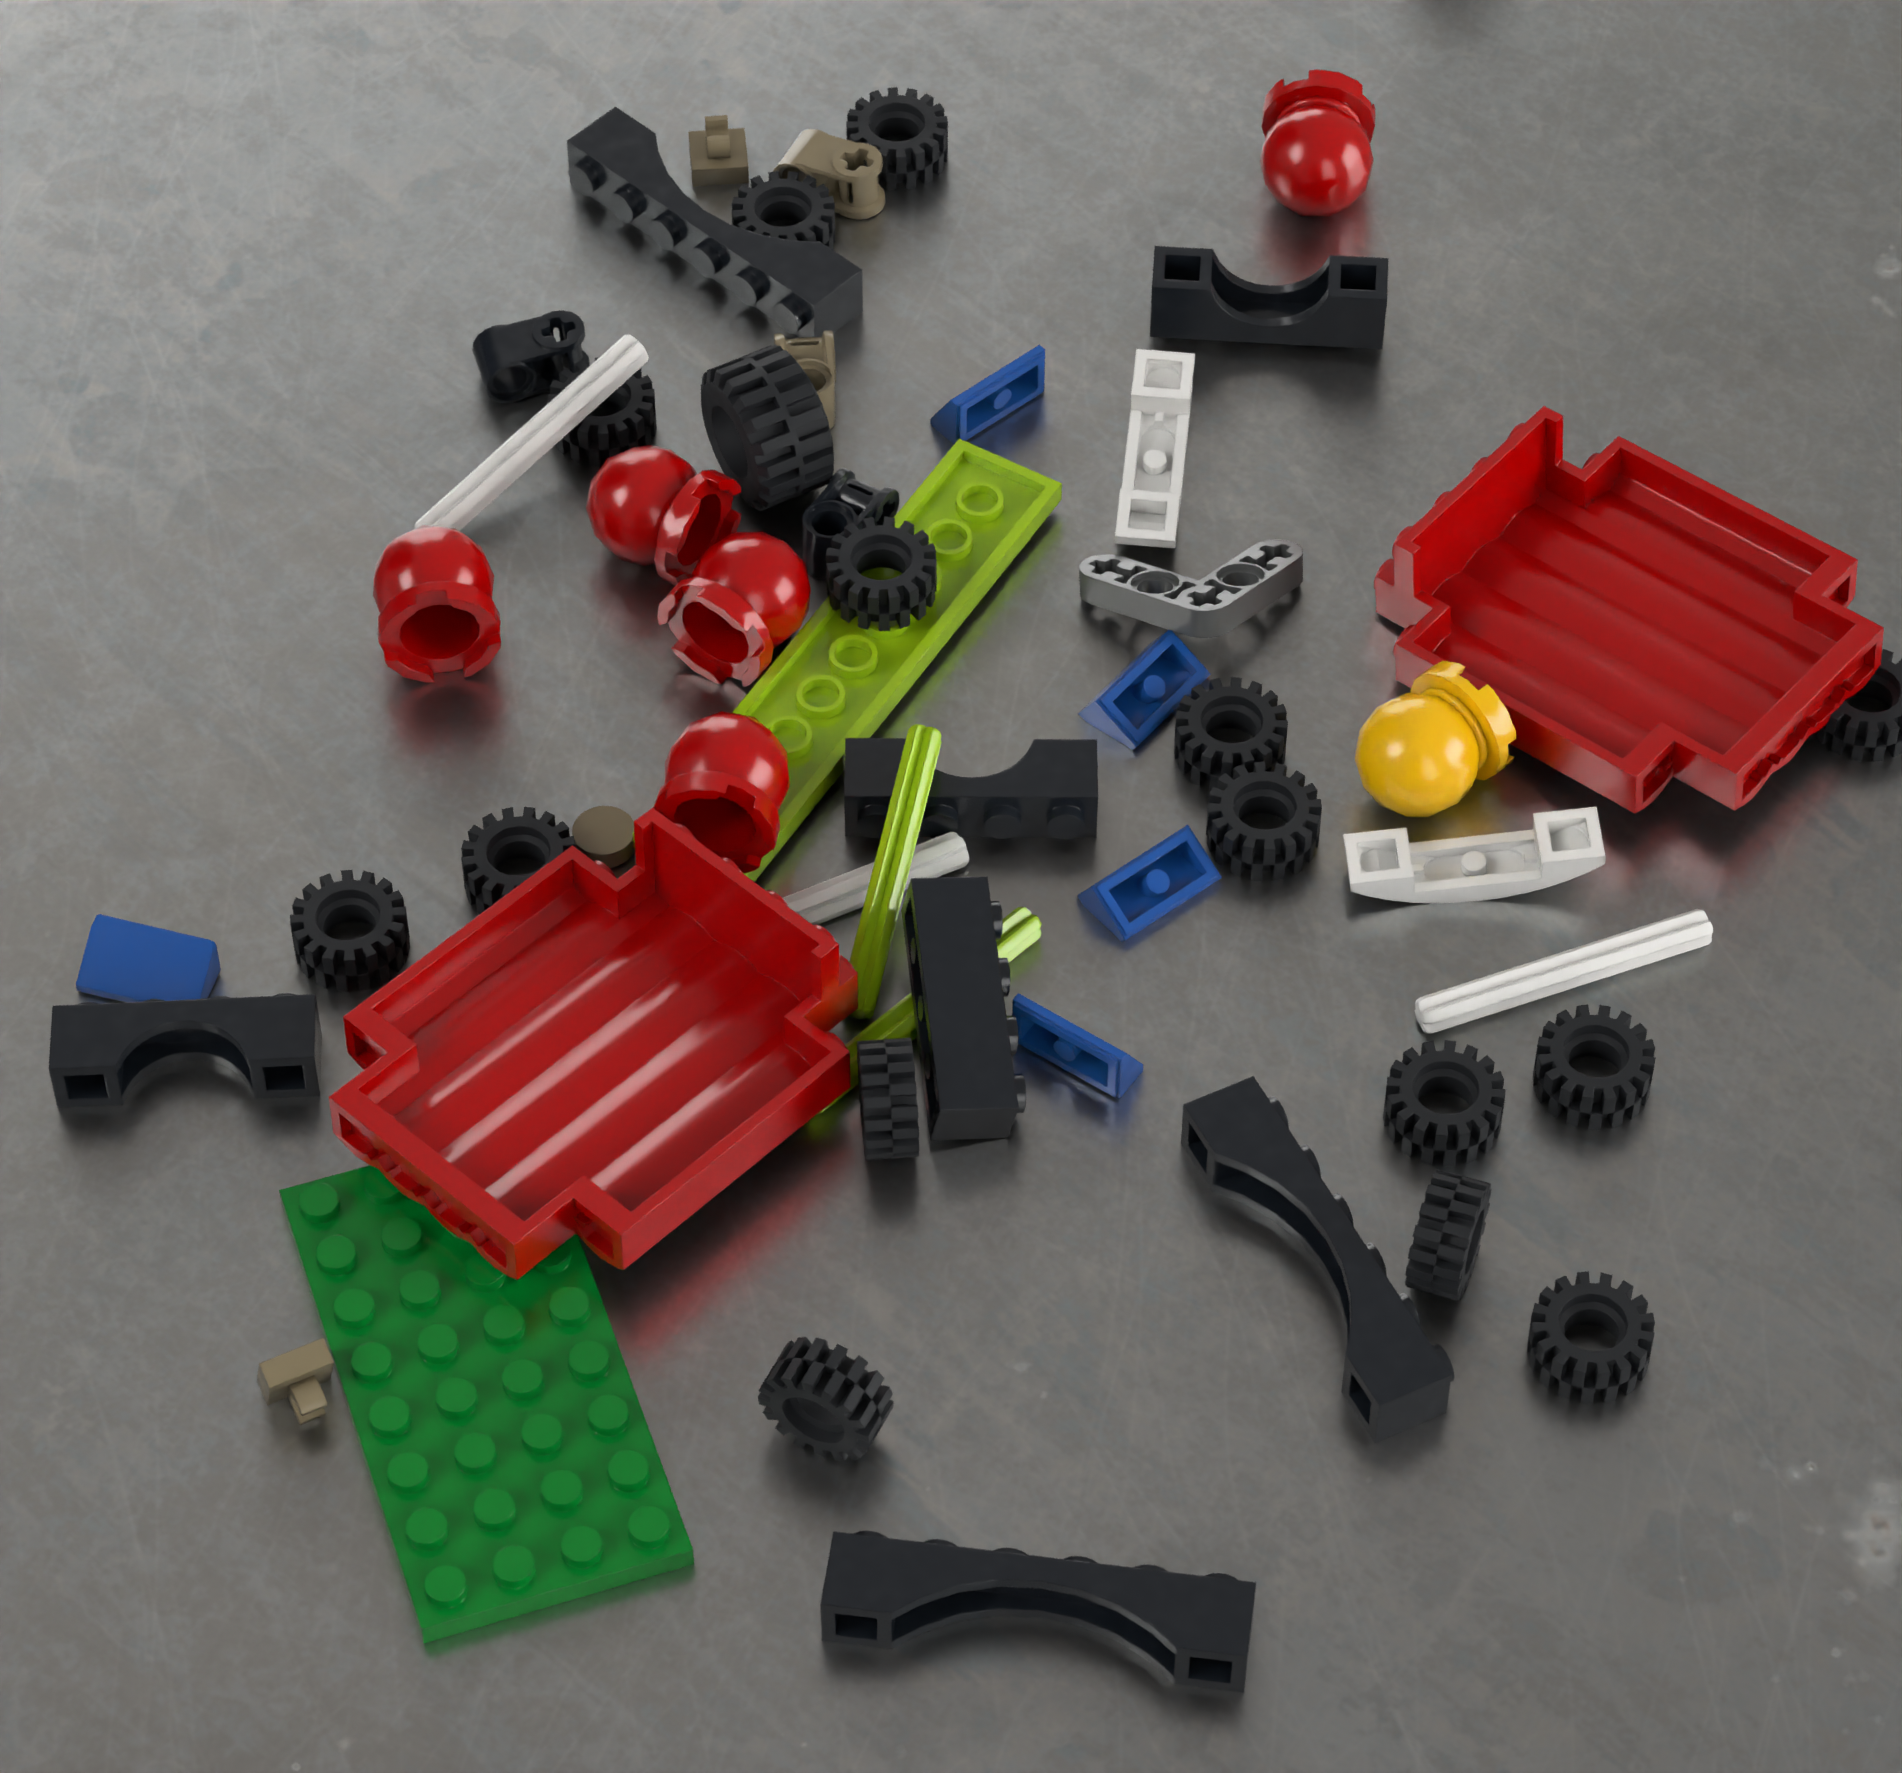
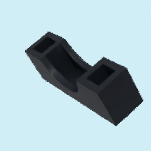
[1150,246,1388,349]
[844,738,1098,839]
[49,993,322,1108]

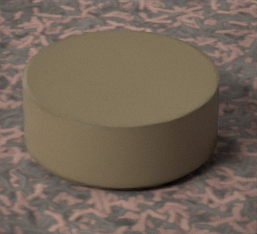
[572,806,635,868]

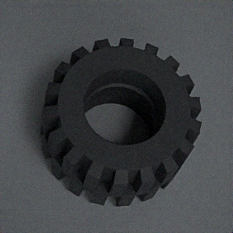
[701,345,834,511]

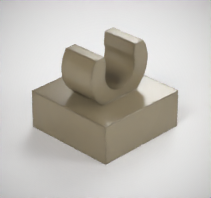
[688,115,749,187]
[257,1338,334,1425]

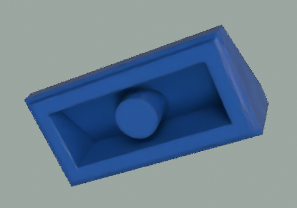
[930,345,1045,444]
[1078,630,1211,750]
[1077,825,1222,942]
[76,914,221,1002]
[1012,993,1144,1099]

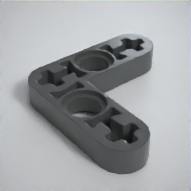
[1079,540,1303,638]

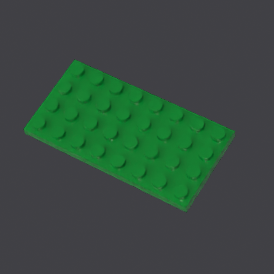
[279,1165,694,1644]

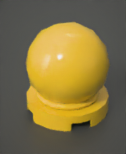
[1355,661,1516,817]

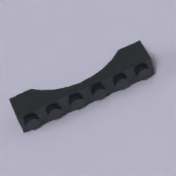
[567,107,863,338]
[1181,1076,1454,1443]
[820,1531,1256,1693]

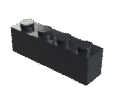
[901,877,1026,1140]

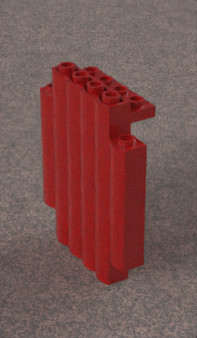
[1374,406,1884,813]
[329,808,858,1280]

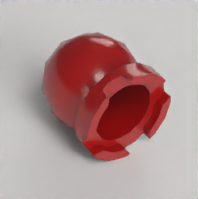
[1260,69,1376,217]
[586,445,742,586]
[373,525,501,683]
[657,532,811,687]
[653,711,790,874]

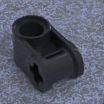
[472,310,590,403]
[802,468,900,581]

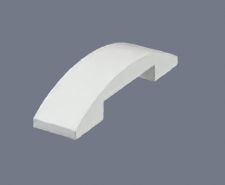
[1115,349,1195,549]
[1343,807,1606,904]

